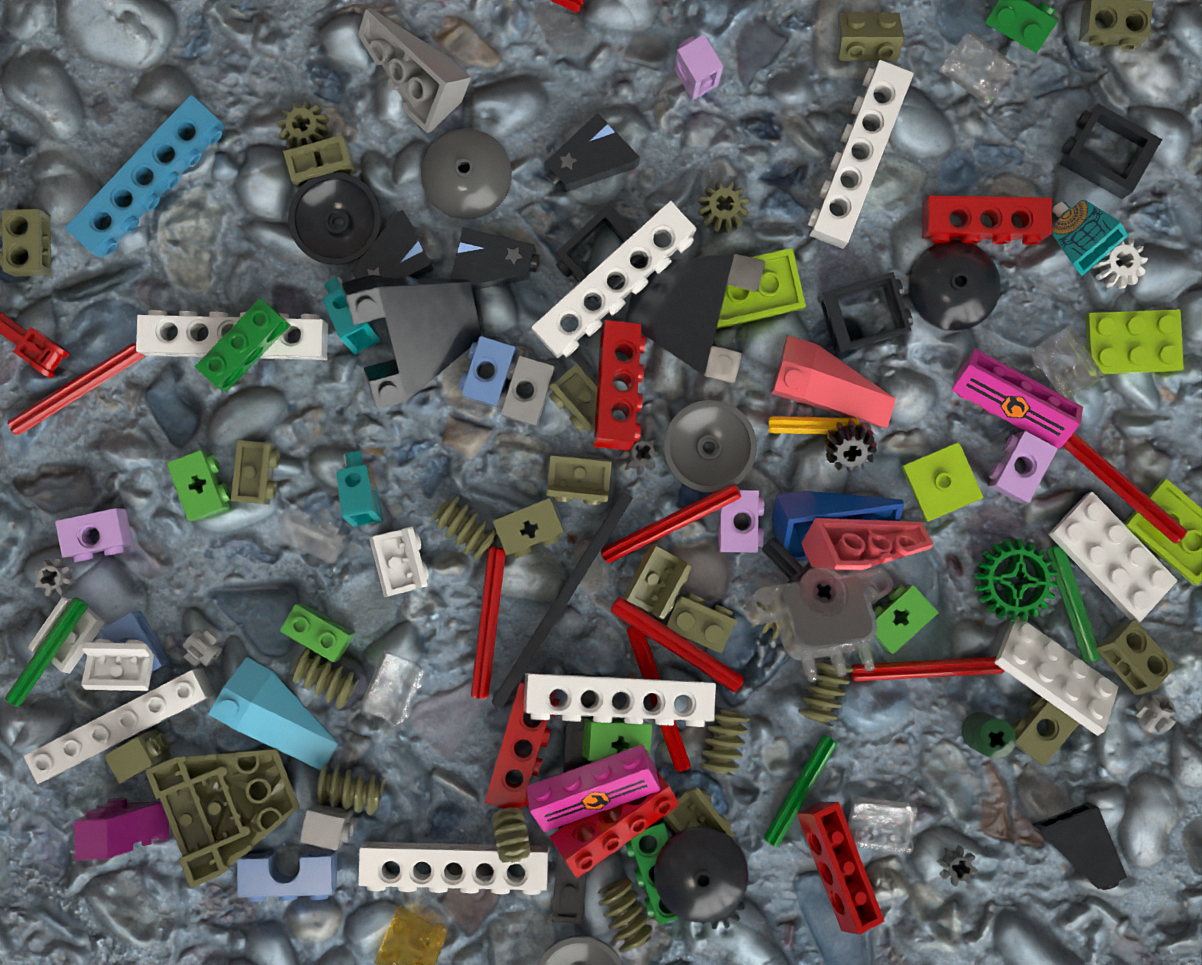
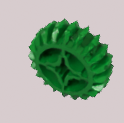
[972,539,1058,622]

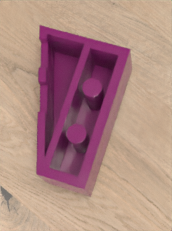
[74,798,169,861]

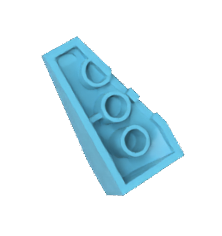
[208,657,339,770]

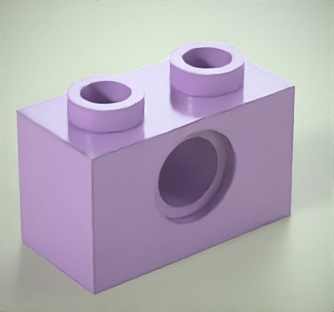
[674,34,723,101]
[988,431,1058,504]
[718,490,764,553]
[55,508,133,562]

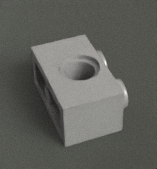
[498,356,555,428]
[300,801,358,850]

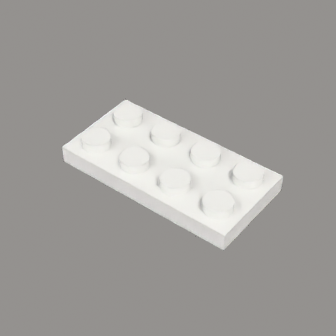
[1048,492,1178,623]
[994,616,1118,736]

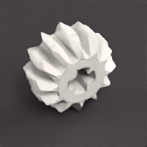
[1092,238,1148,289]

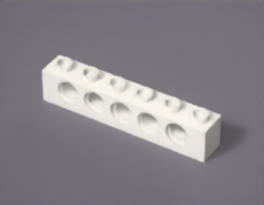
[808,60,914,249]
[531,201,696,359]
[136,310,328,360]
[24,667,216,784]
[523,673,716,727]
[359,842,549,895]

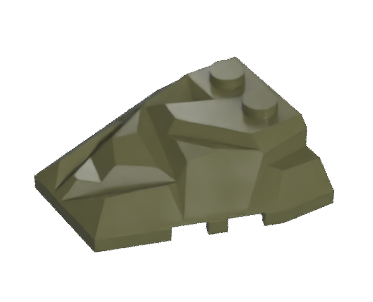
[145,749,300,889]

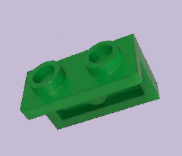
[985,0,1058,54]

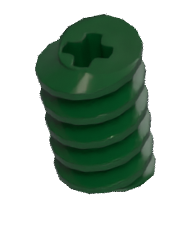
[961,712,1016,759]

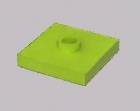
[901,442,984,522]

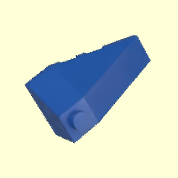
[772,491,905,562]

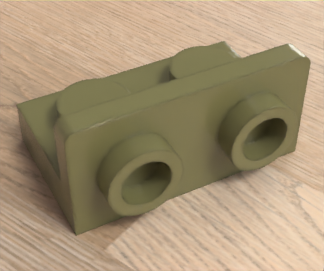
[666,592,738,654]

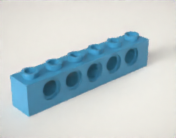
[65,94,226,259]

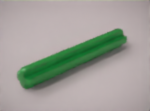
[1046,544,1101,663]
[5,597,88,707]
[764,735,837,847]

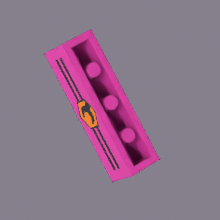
[951,348,1084,449]
[527,744,661,832]

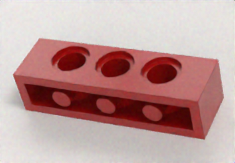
[922,195,1052,245]
[593,320,646,451]
[484,680,560,810]
[549,770,680,878]
[797,802,885,935]

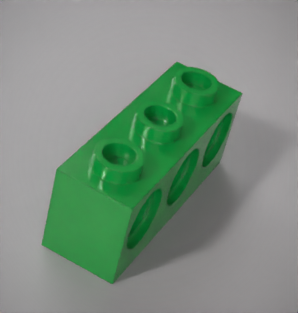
[194,298,291,392]
[625,817,680,925]

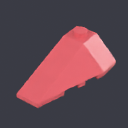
[770,335,896,428]
[801,518,933,570]

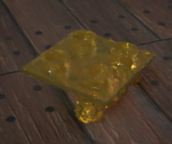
[375,905,448,965]

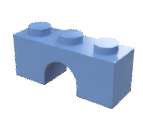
[237,850,337,902]

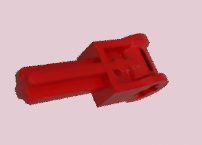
[0,312,70,378]

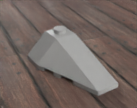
[357,8,471,133]

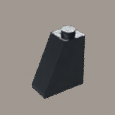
[1032,802,1127,890]

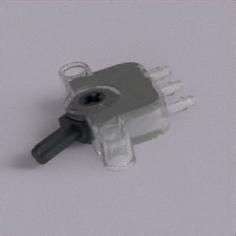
[743,538,893,682]

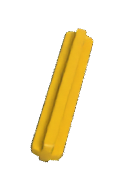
[768,416,859,435]

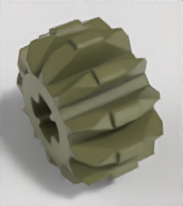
[277,100,331,149]
[698,181,749,233]
[491,808,531,863]

